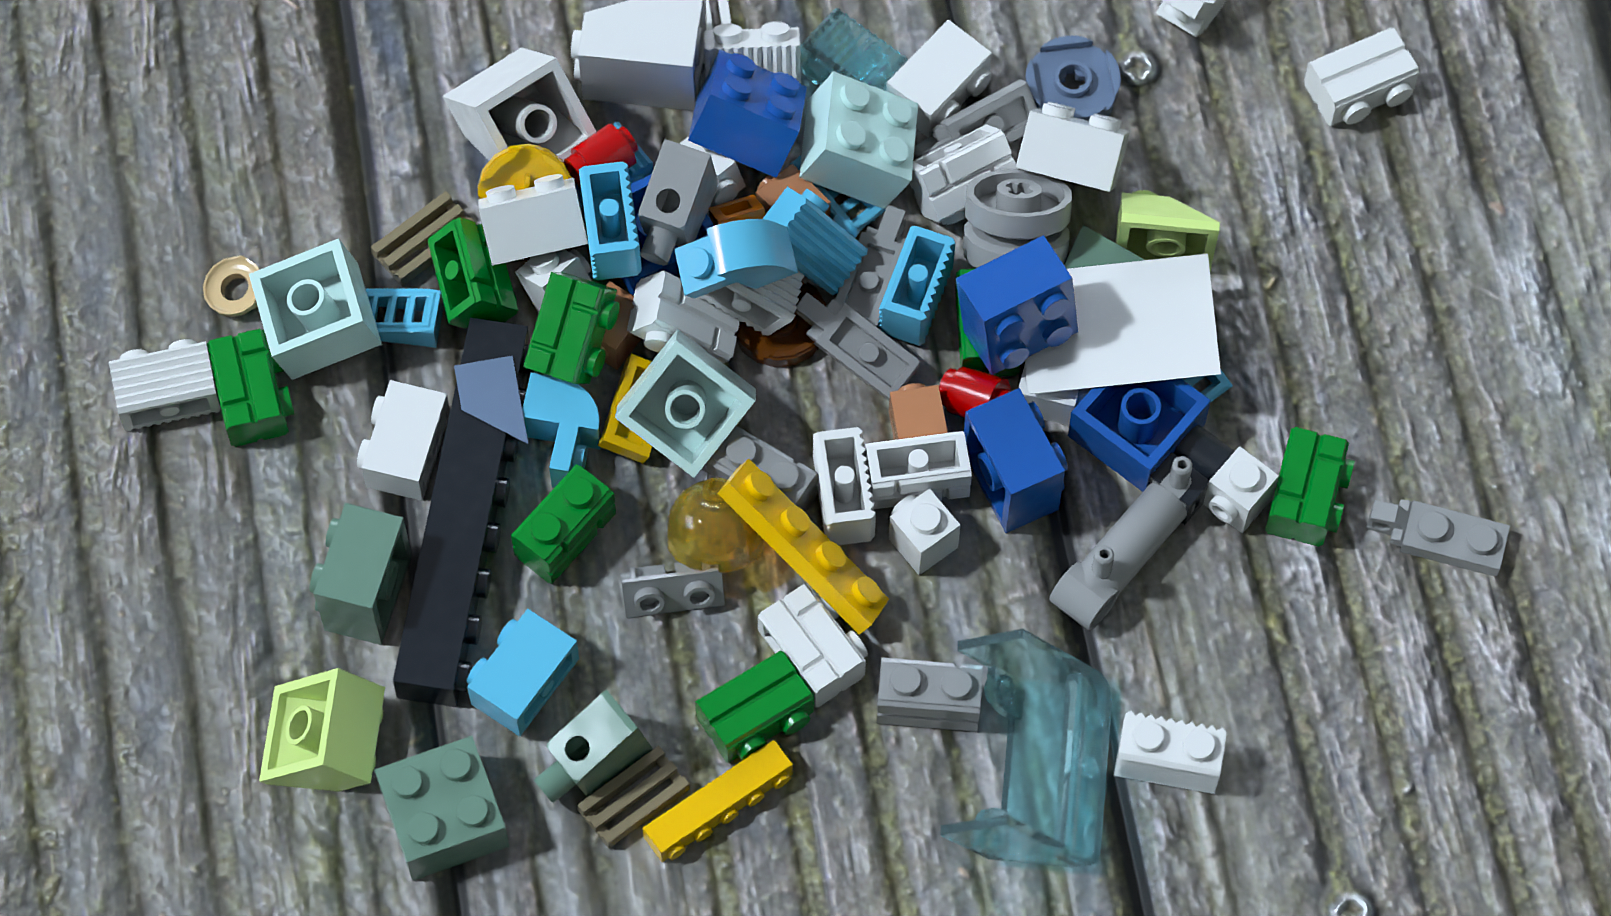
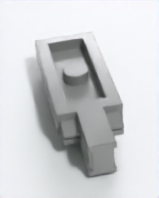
[914,79,1037,160]
[835,205,906,328]
[795,293,922,401]
[1367,500,1510,576]

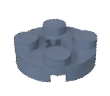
[1025,36,1121,121]

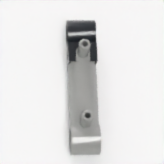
[1049,425,1235,631]

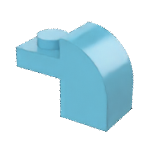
[674,219,798,299]
[522,372,601,488]

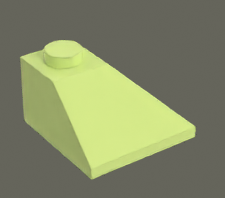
[1116,190,1220,271]

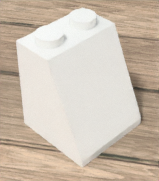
[571,0,708,111]
[442,48,597,162]

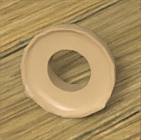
[203,255,260,317]

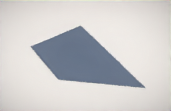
[454,356,528,444]

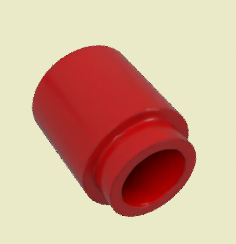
[564,123,639,189]
[939,367,1011,418]

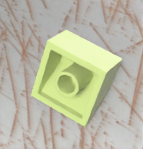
[259,668,385,791]

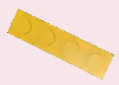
[717,458,889,635]

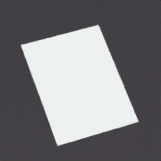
[1025,254,1221,395]

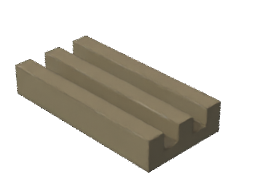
[371,191,473,287]
[577,746,690,849]

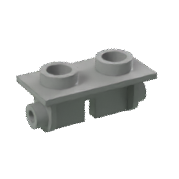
[620,557,725,618]

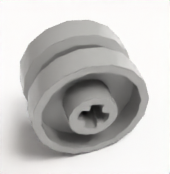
[963,169,1072,268]

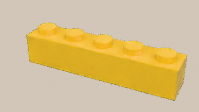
[643,740,792,862]

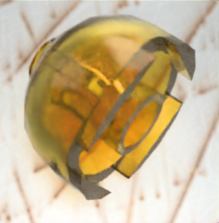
[667,477,765,572]

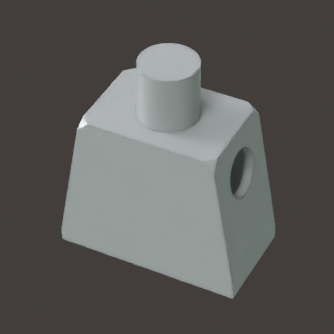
[638,139,719,266]

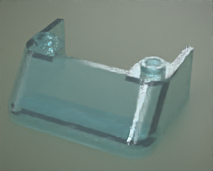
[940,628,1112,868]

